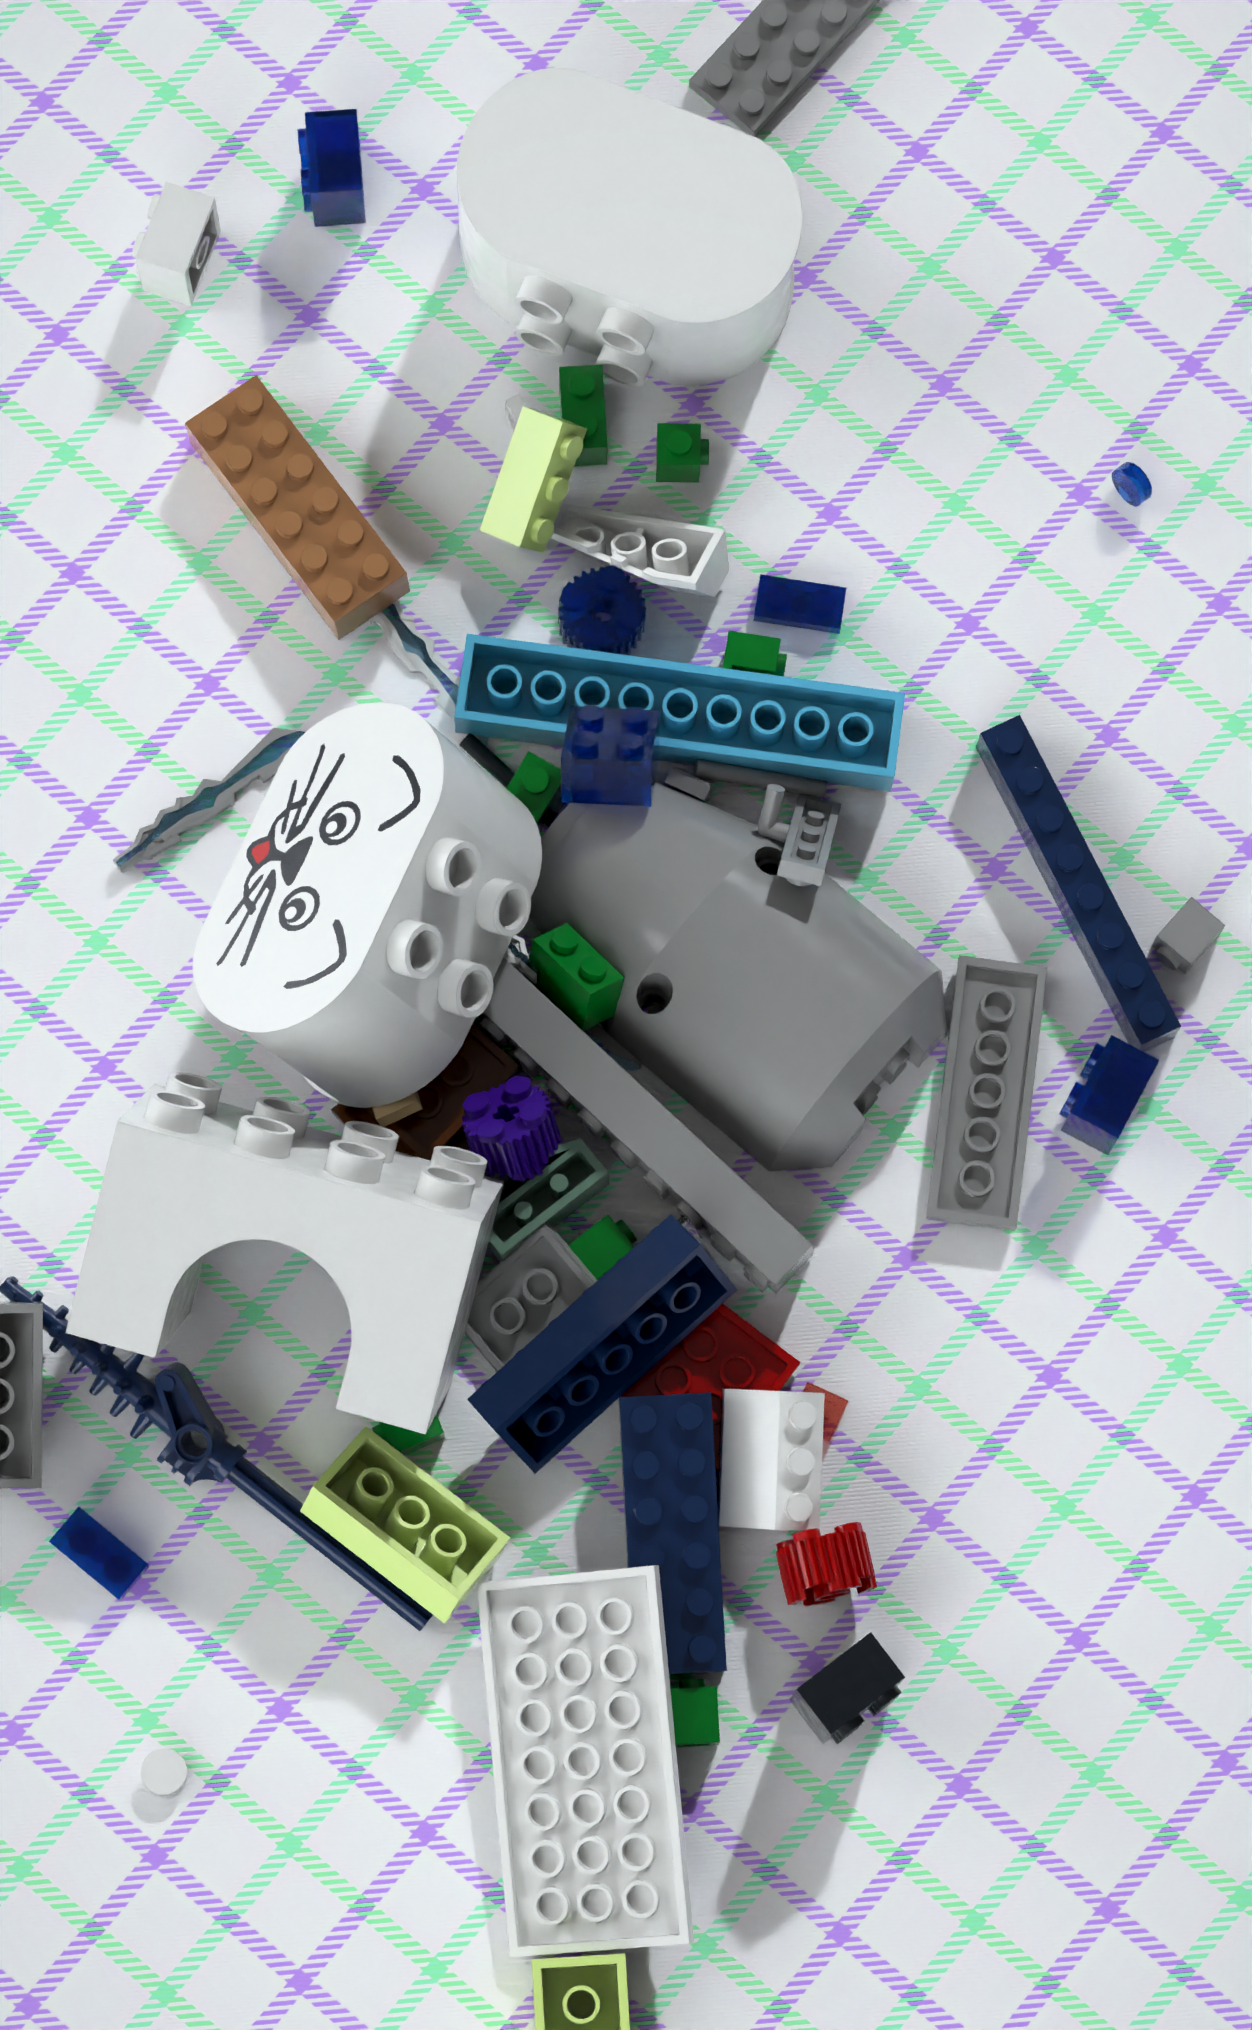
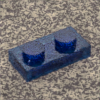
[753,574,847,634]
[49,1506,150,1601]

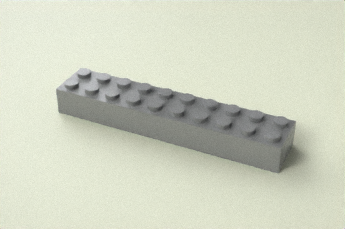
[478,957,813,1294]

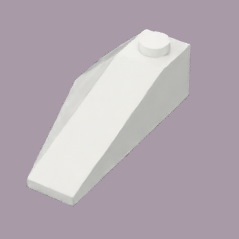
[551,503,729,597]

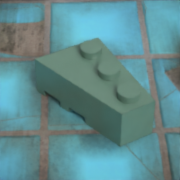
[484,1138,610,1262]

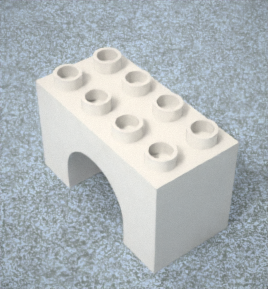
[65,1072,504,1434]

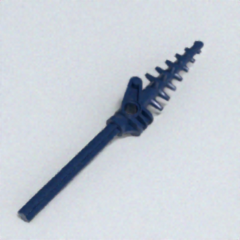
[0,1276,433,1631]

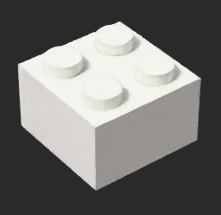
[132,181,221,307]

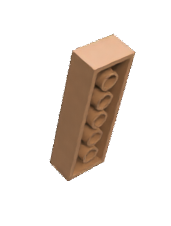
[185,375,410,640]

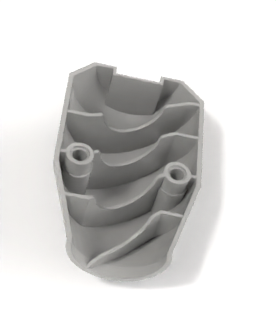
[529,761,947,1171]

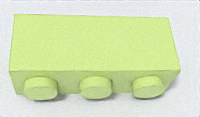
[479,406,587,553]

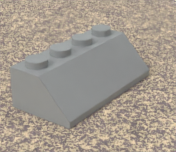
[0,1301,43,1489]

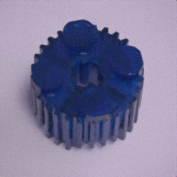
[558,566,646,656]

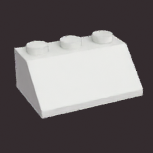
[718,1389,825,1531]

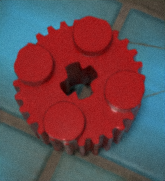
[776,1522,877,1607]

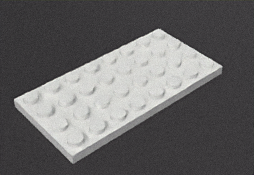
[476,1565,694,1957]

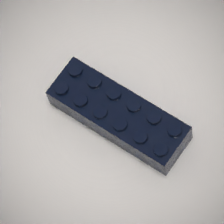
[467,1214,738,1474]
[618,1392,727,1674]

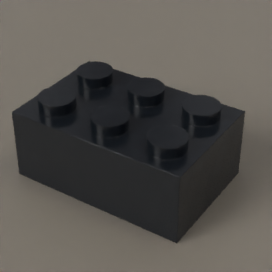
[790,1632,905,1744]

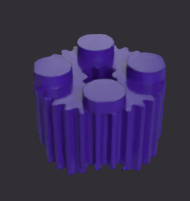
[462,1076,562,1182]

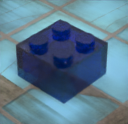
[297,109,366,227]
[561,705,660,807]
[1059,1035,1159,1155]

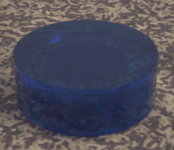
[1112,462,1152,507]

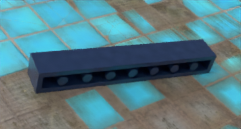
[976,715,1181,1056]

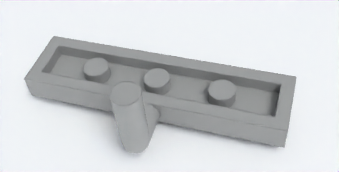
[757,784,842,887]

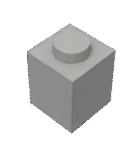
[1152,896,1225,974]

